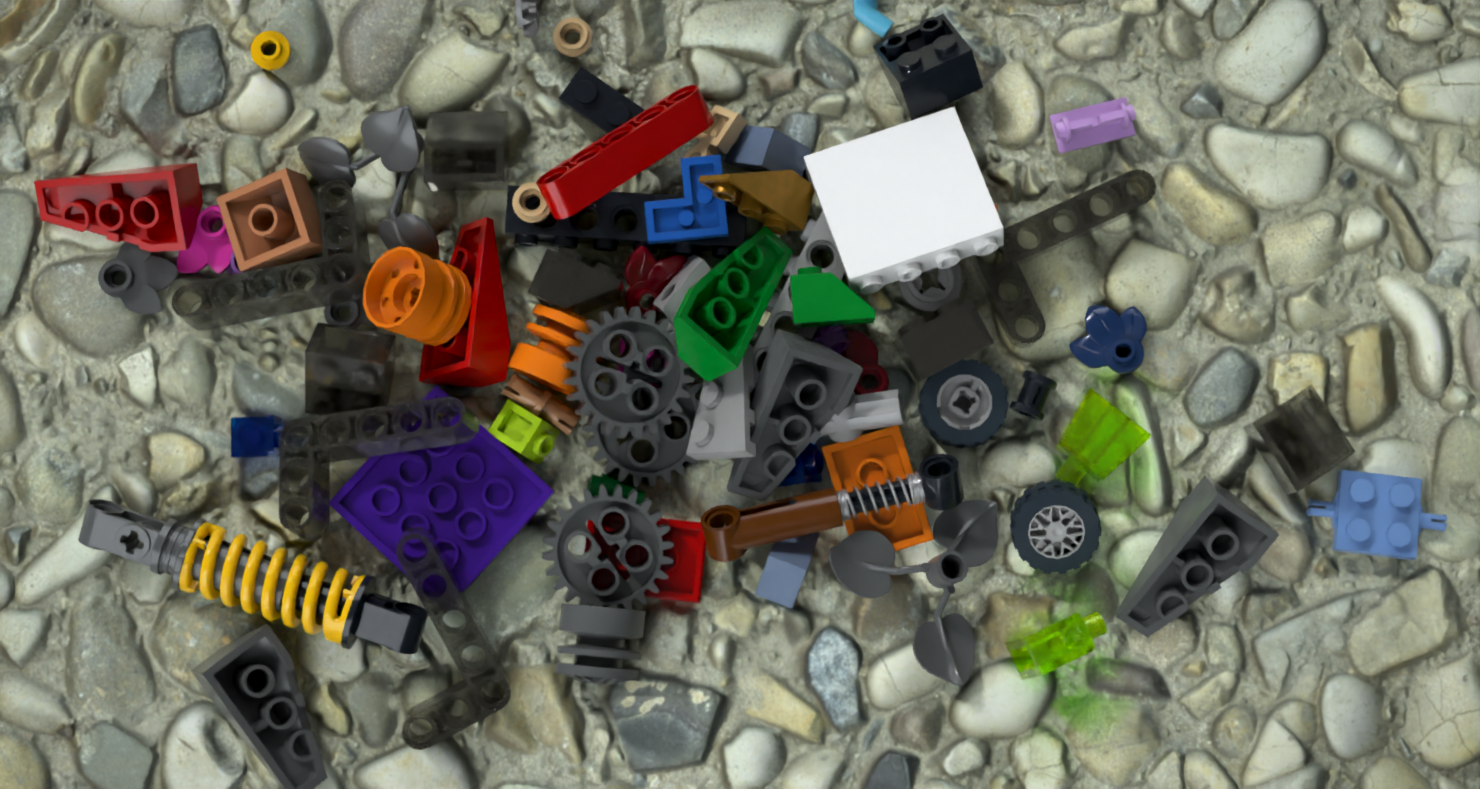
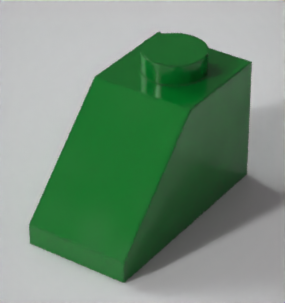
[790,267,875,329]

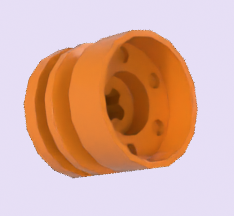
[363,246,472,346]
[508,304,613,395]

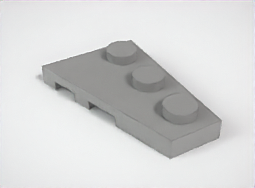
[686,344,756,460]

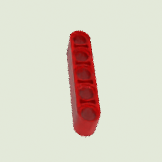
[536,85,714,220]

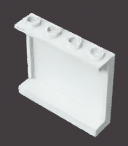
[803,106,1004,295]

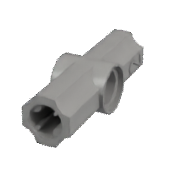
[820,389,905,442]

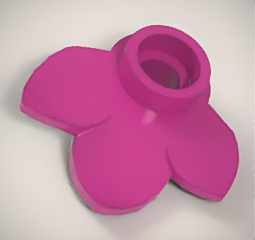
[177,205,233,274]

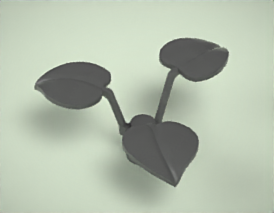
[297,105,440,260]
[828,500,998,686]

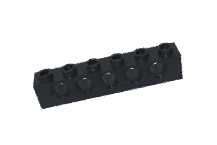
[505,185,747,259]

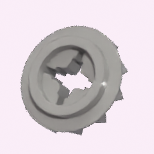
[515,0,540,37]
[898,263,962,312]

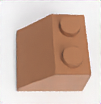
[216,168,330,272]

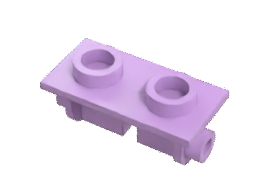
[1049,97,1136,154]

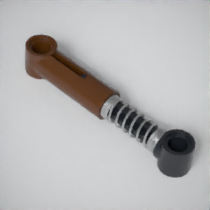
[701,454,964,562]

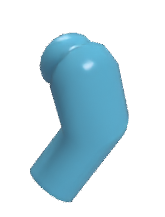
[853,0,894,38]

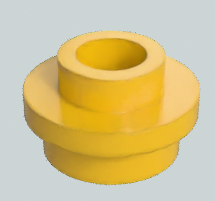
[251,31,291,70]

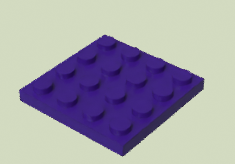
[328,384,555,611]

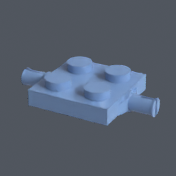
[1306,469,1447,560]

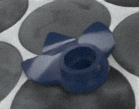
[1069,305,1147,374]

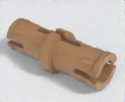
[501,372,582,436]

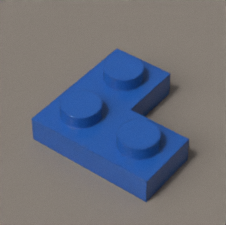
[644,154,729,244]

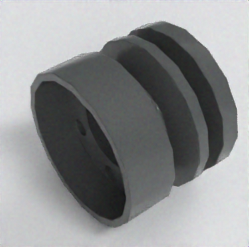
[555,603,646,685]

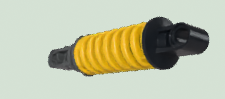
[78,499,429,654]

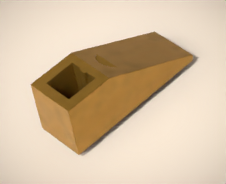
[699,170,815,235]

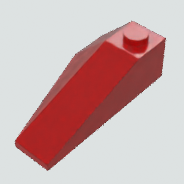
[34,163,203,252]
[419,217,510,388]

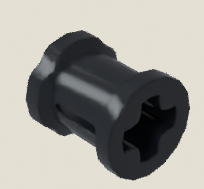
[1009,370,1058,421]

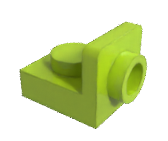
[488,399,560,464]

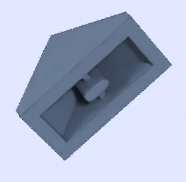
[724,125,811,177]
[755,532,820,608]

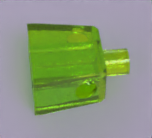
[1055,388,1151,487]
[1005,611,1107,680]

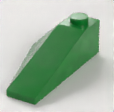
[673,226,793,382]

